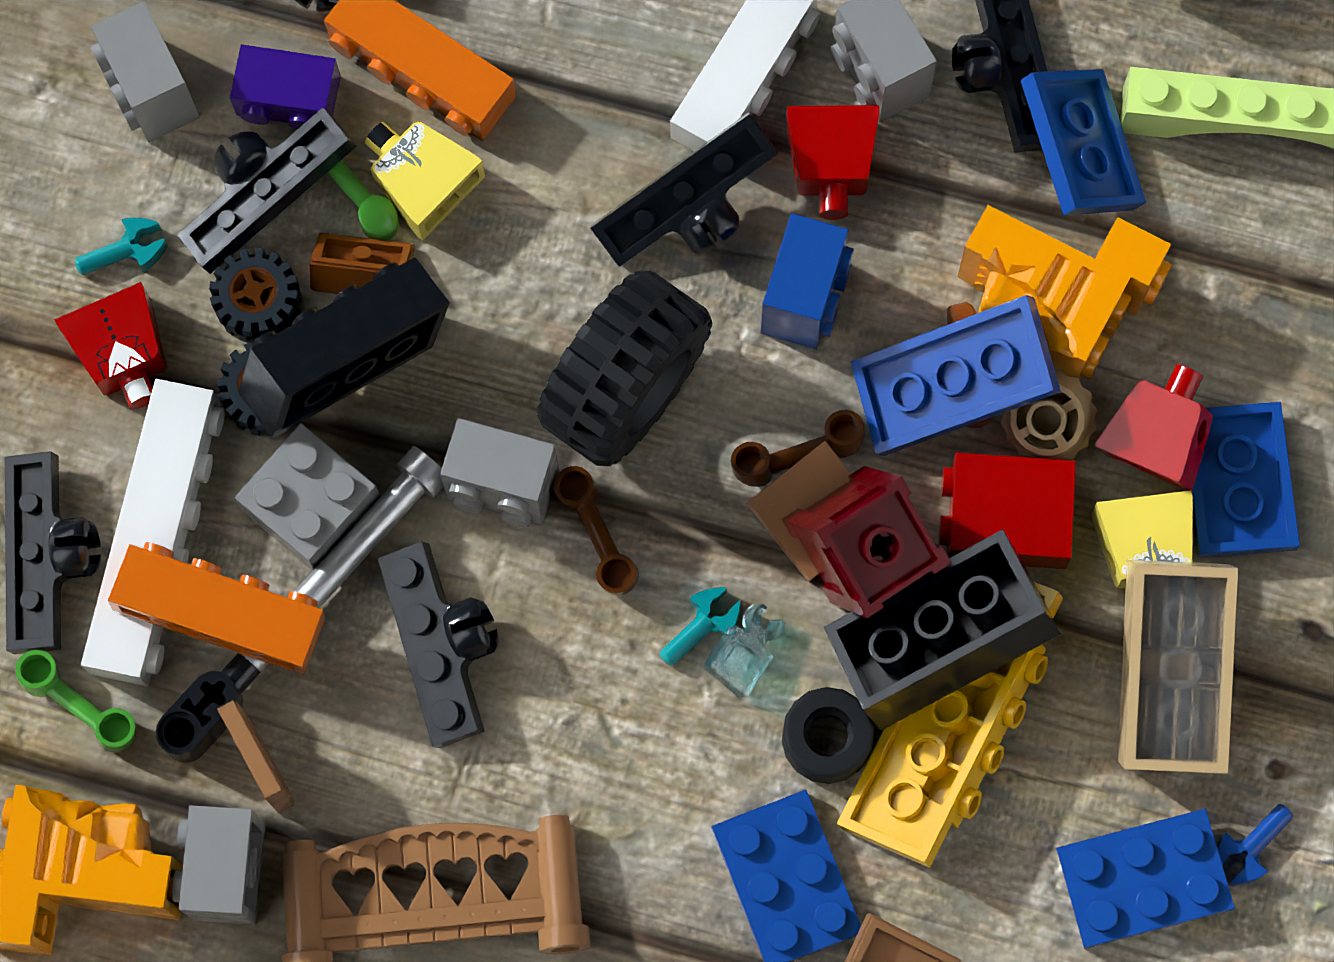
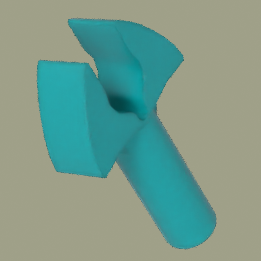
[75,217,168,275]
[660,587,740,666]

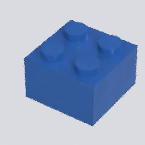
[761,213,854,350]

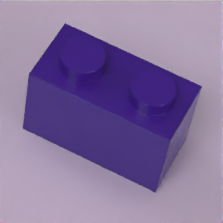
[230,44,341,130]

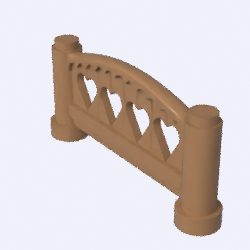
[281,815,591,962]

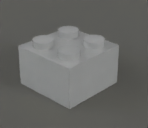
[830,0,936,123]
[90,1,200,142]
[440,418,559,527]
[234,424,380,571]
[172,805,265,925]

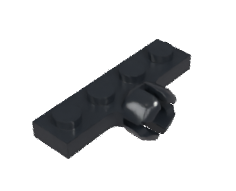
[952,0,1048,153]
[177,107,357,274]
[590,112,778,267]
[4,451,101,655]
[378,541,499,748]

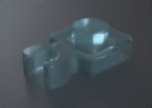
[702,604,785,697]

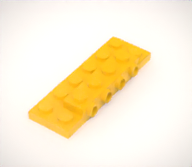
[837,582,1063,868]

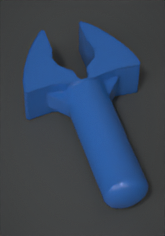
[1217,804,1293,886]

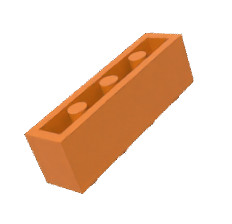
[324,0,517,141]
[108,542,325,675]

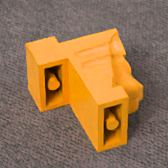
[957,205,1172,379]
[0,785,183,956]

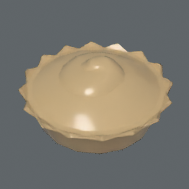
[1000,370,1097,460]

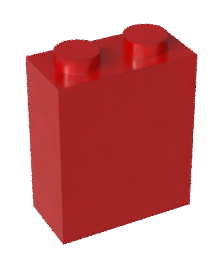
[938,452,1076,569]

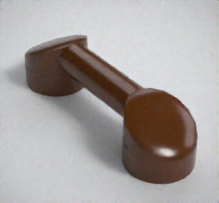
[731,410,865,487]
[554,466,639,596]

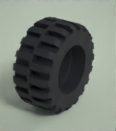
[537,270,712,466]

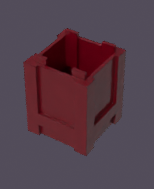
[782,466,951,618]

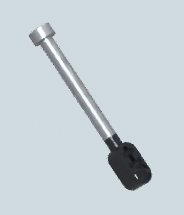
[156,446,444,763]

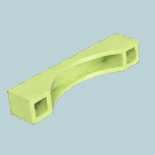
[1120,67,1334,149]

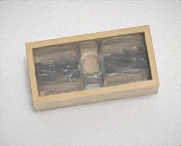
[1118,560,1238,774]

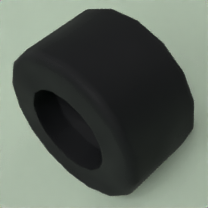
[782,687,874,784]

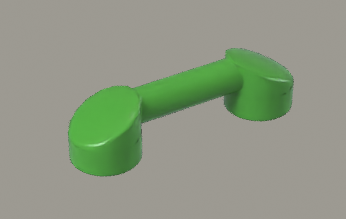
[327,160,400,240]
[15,650,137,752]

